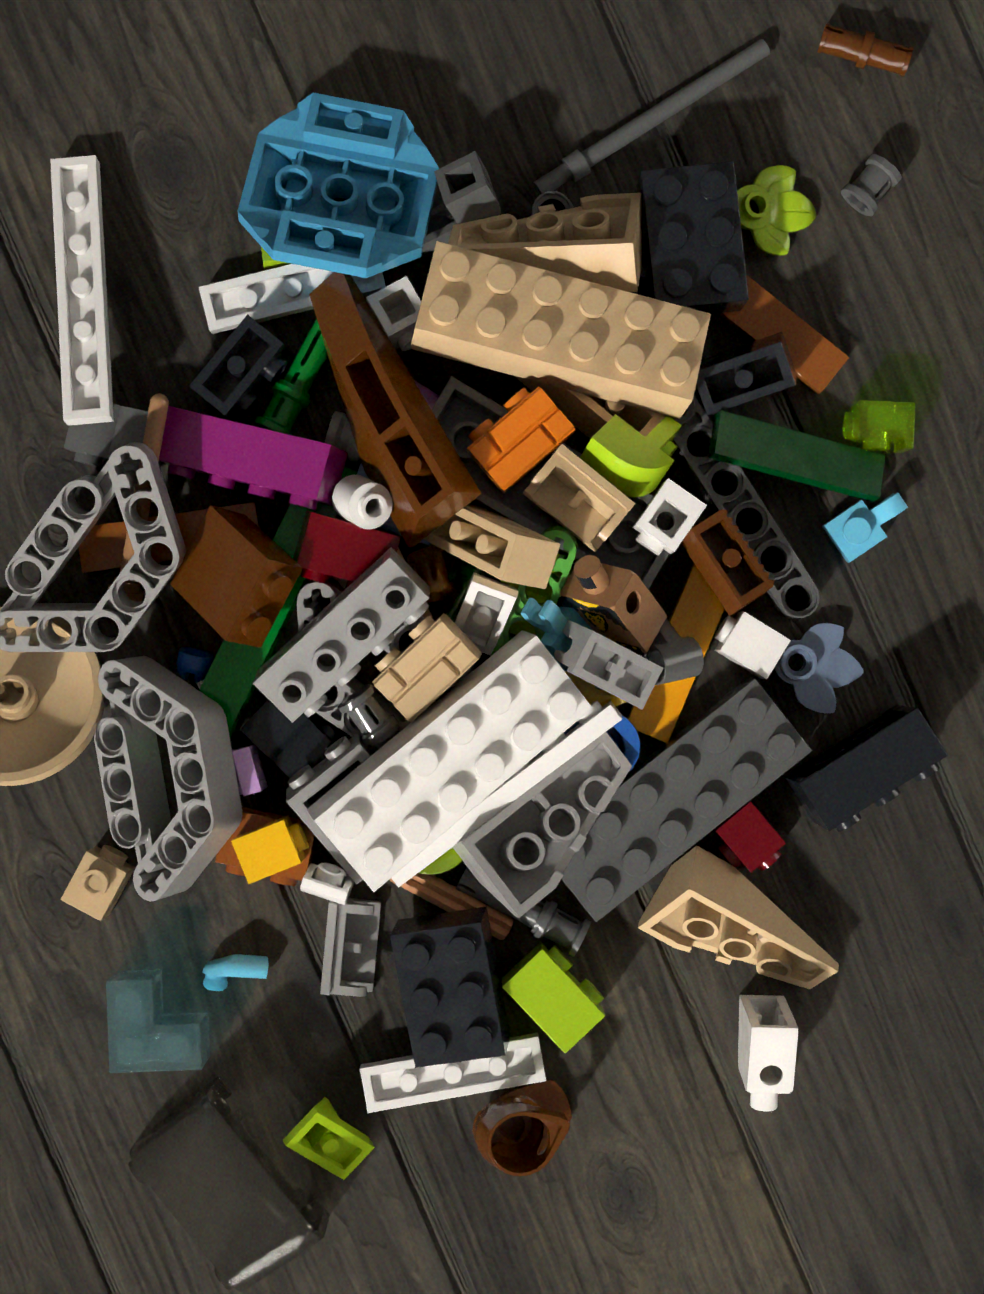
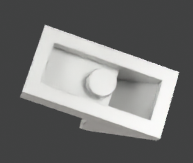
[454,572,519,656]

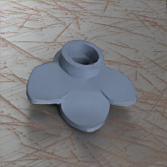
[774,623,864,713]

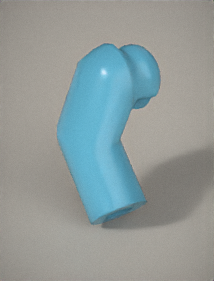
[202,954,269,991]

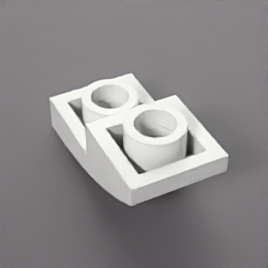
[300,863,354,905]

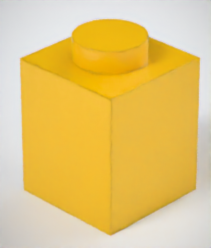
[231,815,309,884]

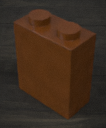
[170,505,303,648]

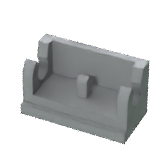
[554,620,663,710]
[320,898,381,997]

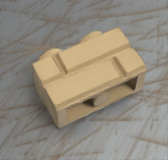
[373,613,482,723]

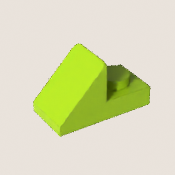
[283,1097,375,1180]

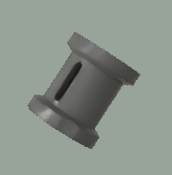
[841,154,902,216]

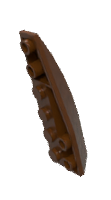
[309,272,481,547]

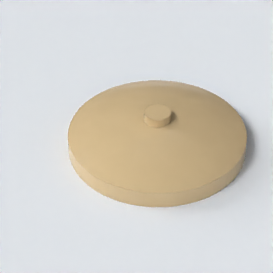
[0,607,105,786]

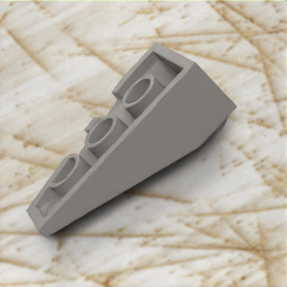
[453,732,632,918]

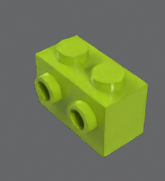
[502,942,605,1054]

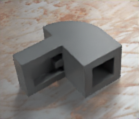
[422,151,501,257]

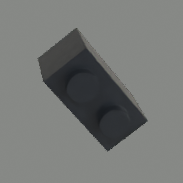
[696,332,797,416]

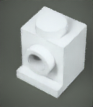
[633,478,707,556]

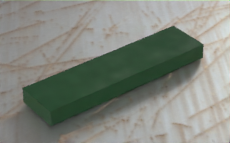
[709,410,885,502]

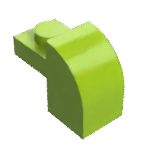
[580,414,682,497]

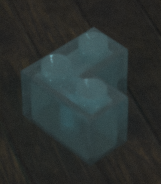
[106,969,210,1073]

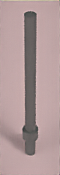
[533,39,770,195]

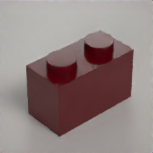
[293,511,401,589]

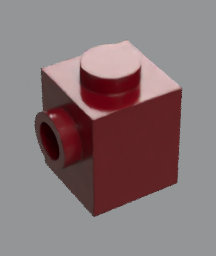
[713,801,786,873]

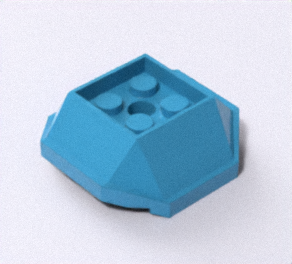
[238,92,439,278]

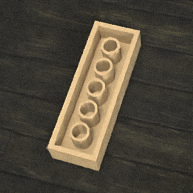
[410,241,711,419]

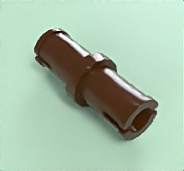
[817,23,914,77]

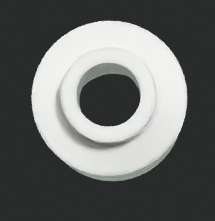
[332,475,393,529]

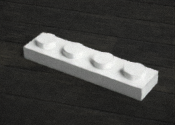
[199,264,386,334]
[360,1033,546,1113]

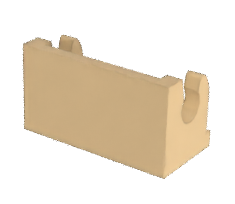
[523,444,636,552]

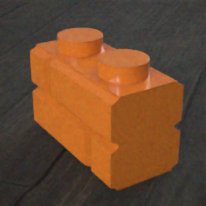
[467,386,576,494]

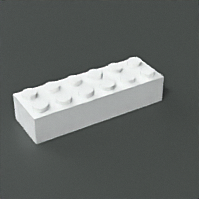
[306,630,592,892]

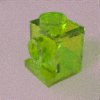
[843,400,915,453]

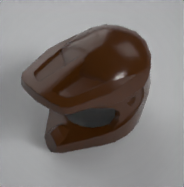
[472,1078,572,1176]

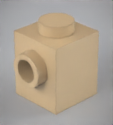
[60,845,135,921]

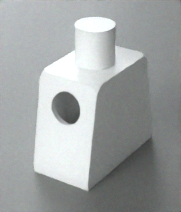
[738,995,798,1112]

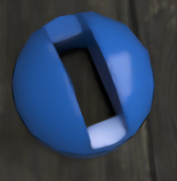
[177,647,215,683]

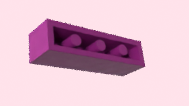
[159,406,348,511]

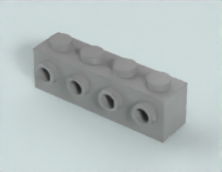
[253,547,430,723]

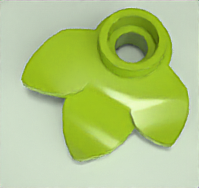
[737,165,817,256]

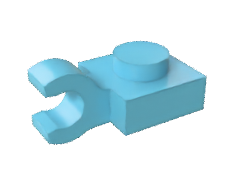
[822,492,908,563]
[521,597,592,671]

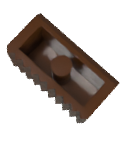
[681,509,775,616]

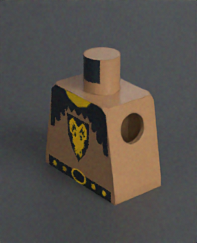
[559,555,667,653]

